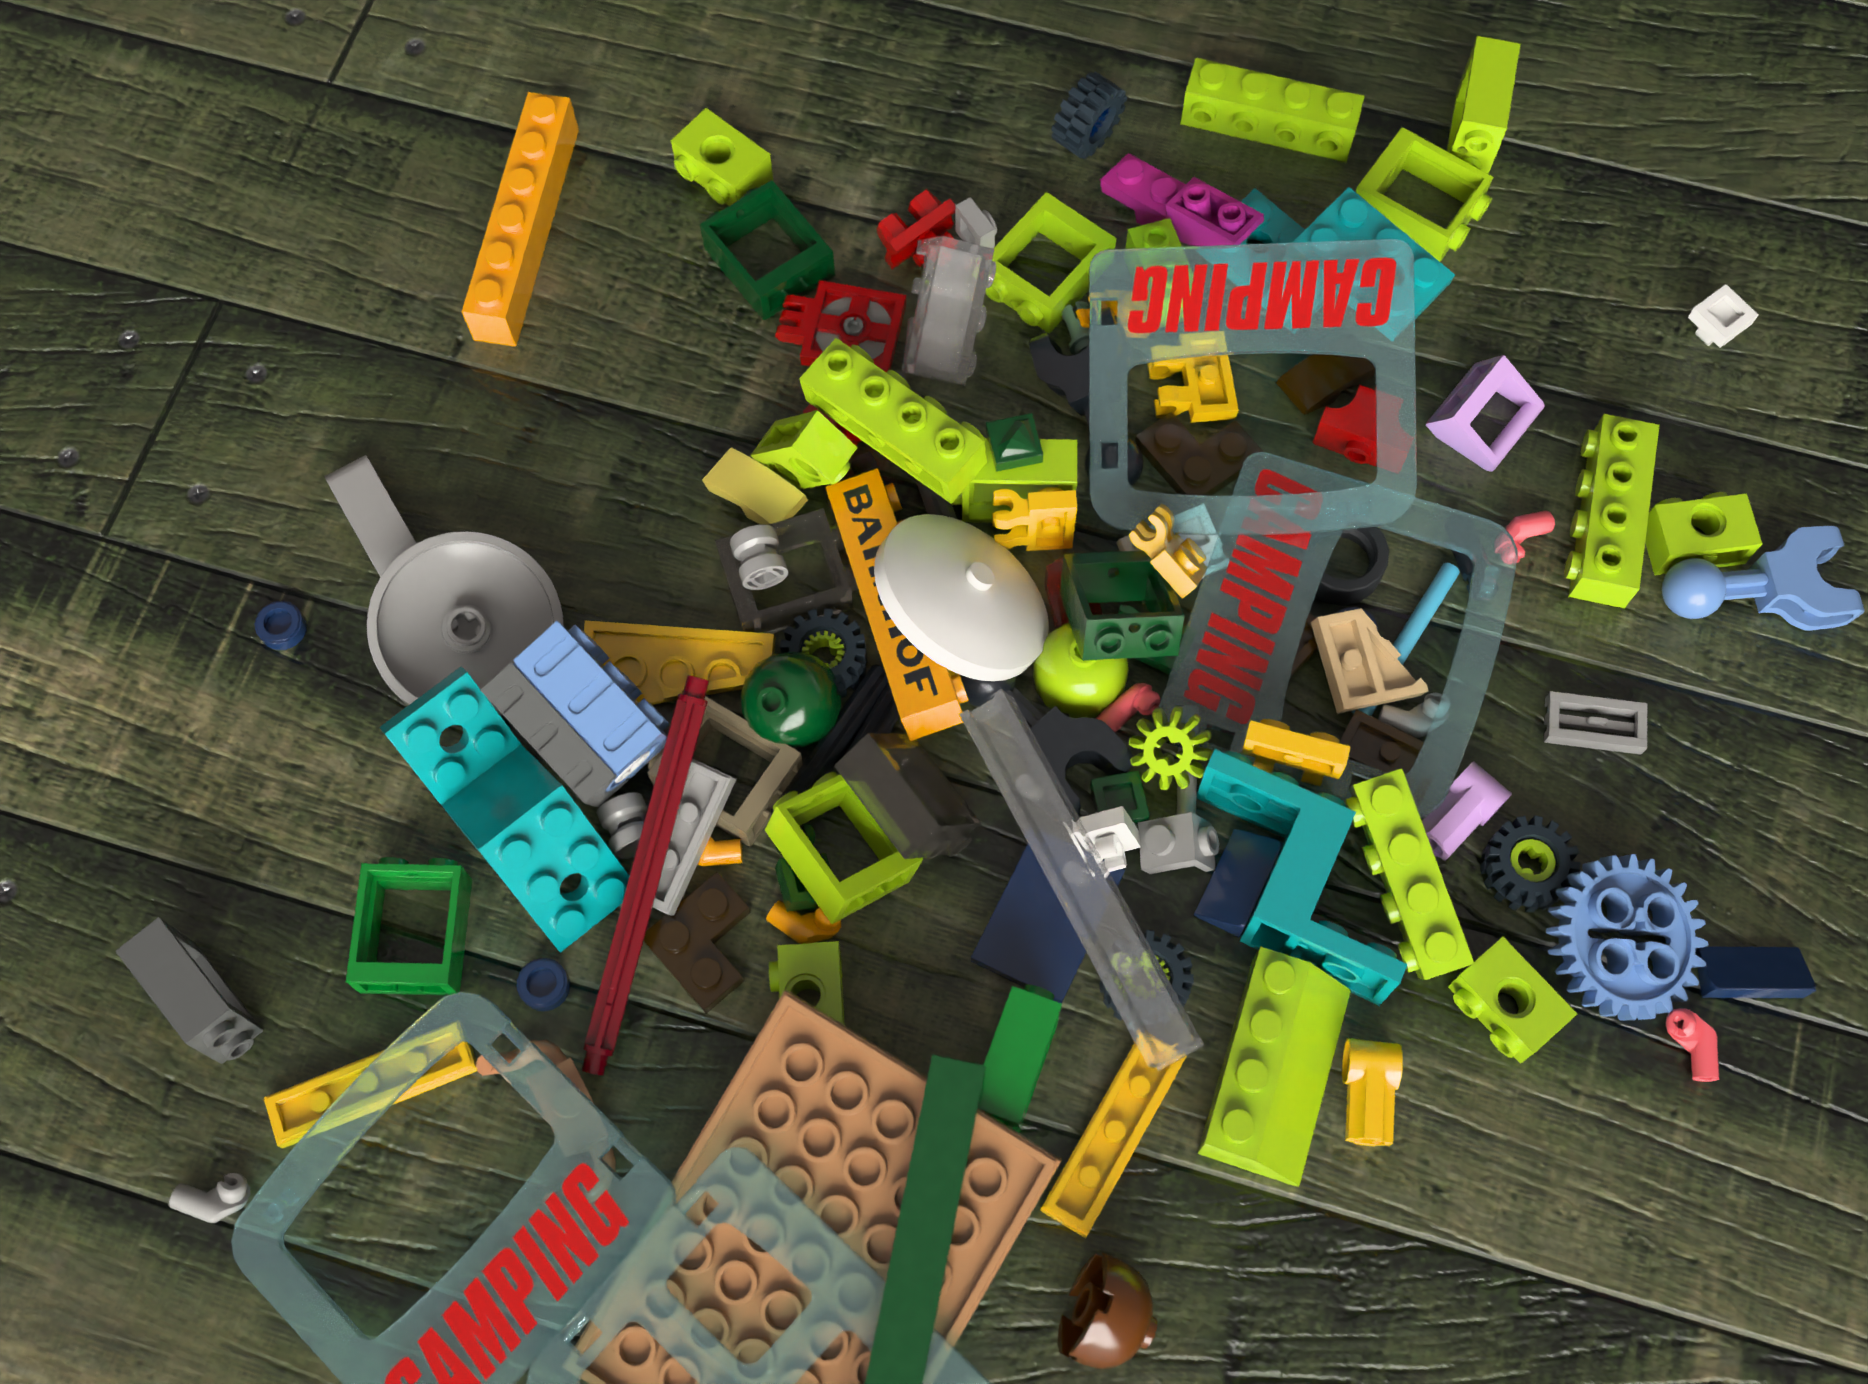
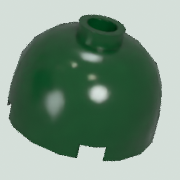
[741,651,841,748]

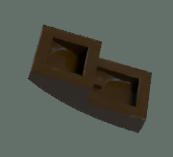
[1276,335,1380,415]

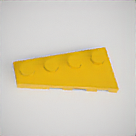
[584,620,776,704]

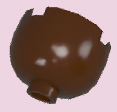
[1057,1252,1157,1369]

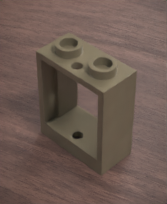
[648,696,803,847]

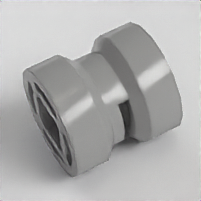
[730,524,788,590]
[596,793,648,859]

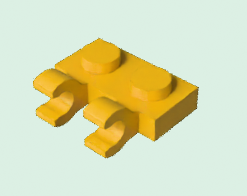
[1147,332,1239,423]
[992,487,1077,551]
[1129,504,1208,599]
[1241,719,1351,786]

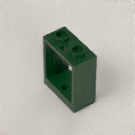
[700,180,835,321]
[1060,551,1185,661]

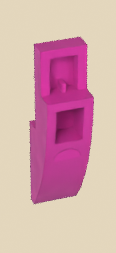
[1100,153,1264,250]

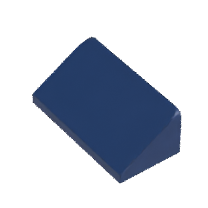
[1194,829,1283,937]
[1696,947,1816,998]

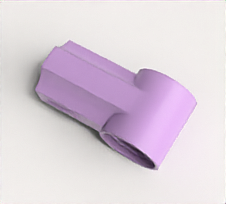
[1422,761,1512,861]

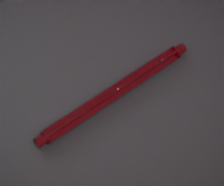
[581,675,709,1076]

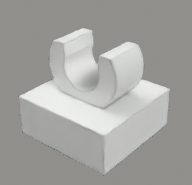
[1688,284,1758,348]
[1076,806,1141,872]

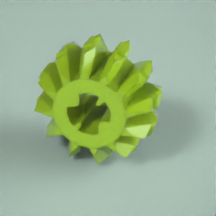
[1129,706,1213,790]

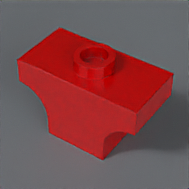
[1312,385,1414,475]

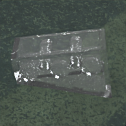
[902,236,996,385]

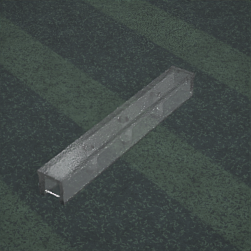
[959,689,1204,1071]

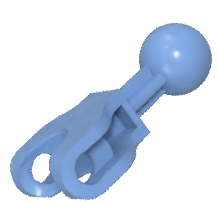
[1662,526,1865,631]

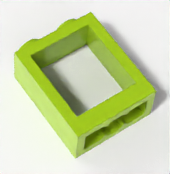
[1446,36,1520,174]
[1356,127,1493,262]
[980,192,1117,334]
[953,438,1077,523]
[765,767,923,924]

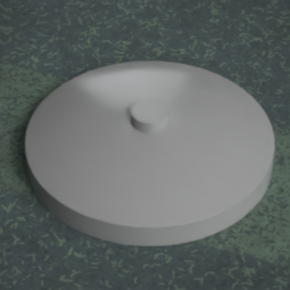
[367,531,564,717]

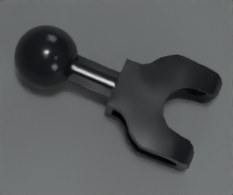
[1029,306,1144,493]
[955,673,1134,826]

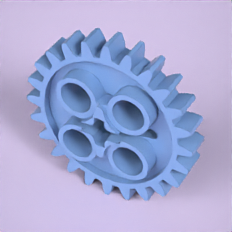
[1546,854,1708,1021]

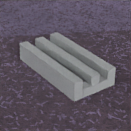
[1544,691,1648,755]

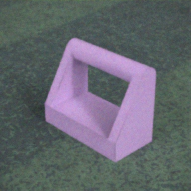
[1425,355,1544,472]

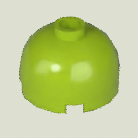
[1033,623,1129,718]

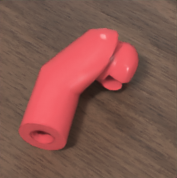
[1493,511,1555,566]
[1095,683,1161,733]
[1665,1008,1719,1081]

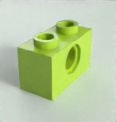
[671,108,774,206]
[1645,492,1763,575]
[1448,937,1577,1064]
[769,941,845,1025]

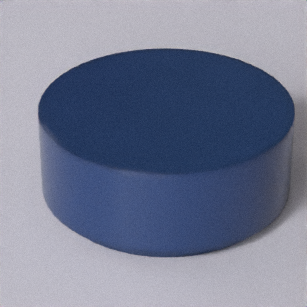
[255,601,307,650]
[517,958,570,1011]

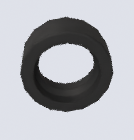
[1296,511,1389,606]

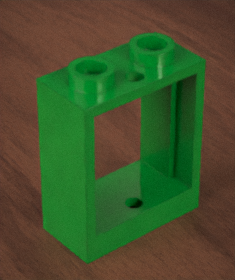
[346,857,472,995]
[978,984,1062,1133]

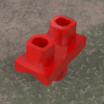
[876,189,955,270]

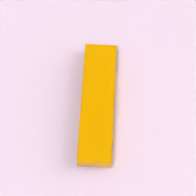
[264,1020,477,1148]
[1040,1029,1187,1238]

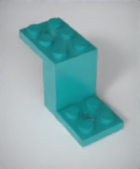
[1195,187,1455,343]
[379,666,629,953]
[1197,749,1408,1006]

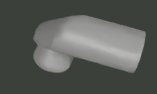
[1378,693,1450,738]
[169,1173,251,1223]

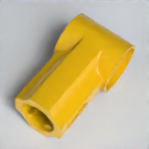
[1342,1038,1403,1146]

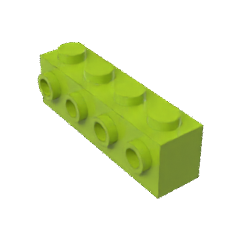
[1180,58,1365,162]
[799,338,987,504]
[1564,414,1659,609]
[1345,768,1474,980]

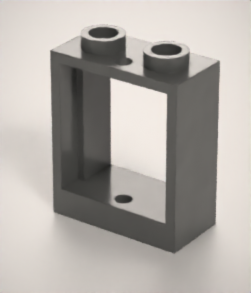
[116,917,264,1064]

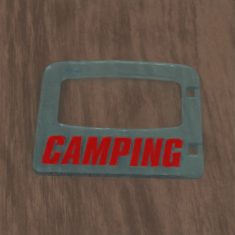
[1089,239,1417,535]
[1154,452,1518,818]
[231,992,677,1384]

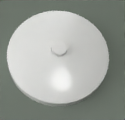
[874,514,1049,681]

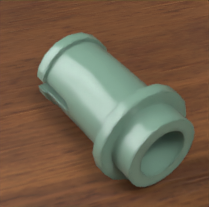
[1062,301,1093,355]

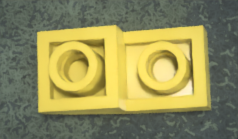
[702,447,808,533]

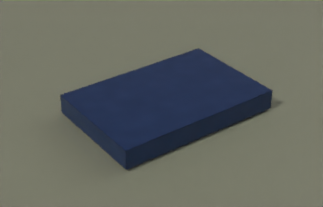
[971,828,1125,1003]

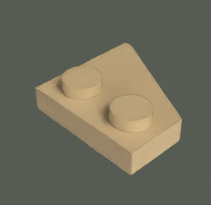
[1311,608,1429,714]

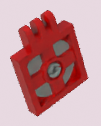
[775,280,907,373]

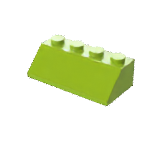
[1197,946,1351,1187]

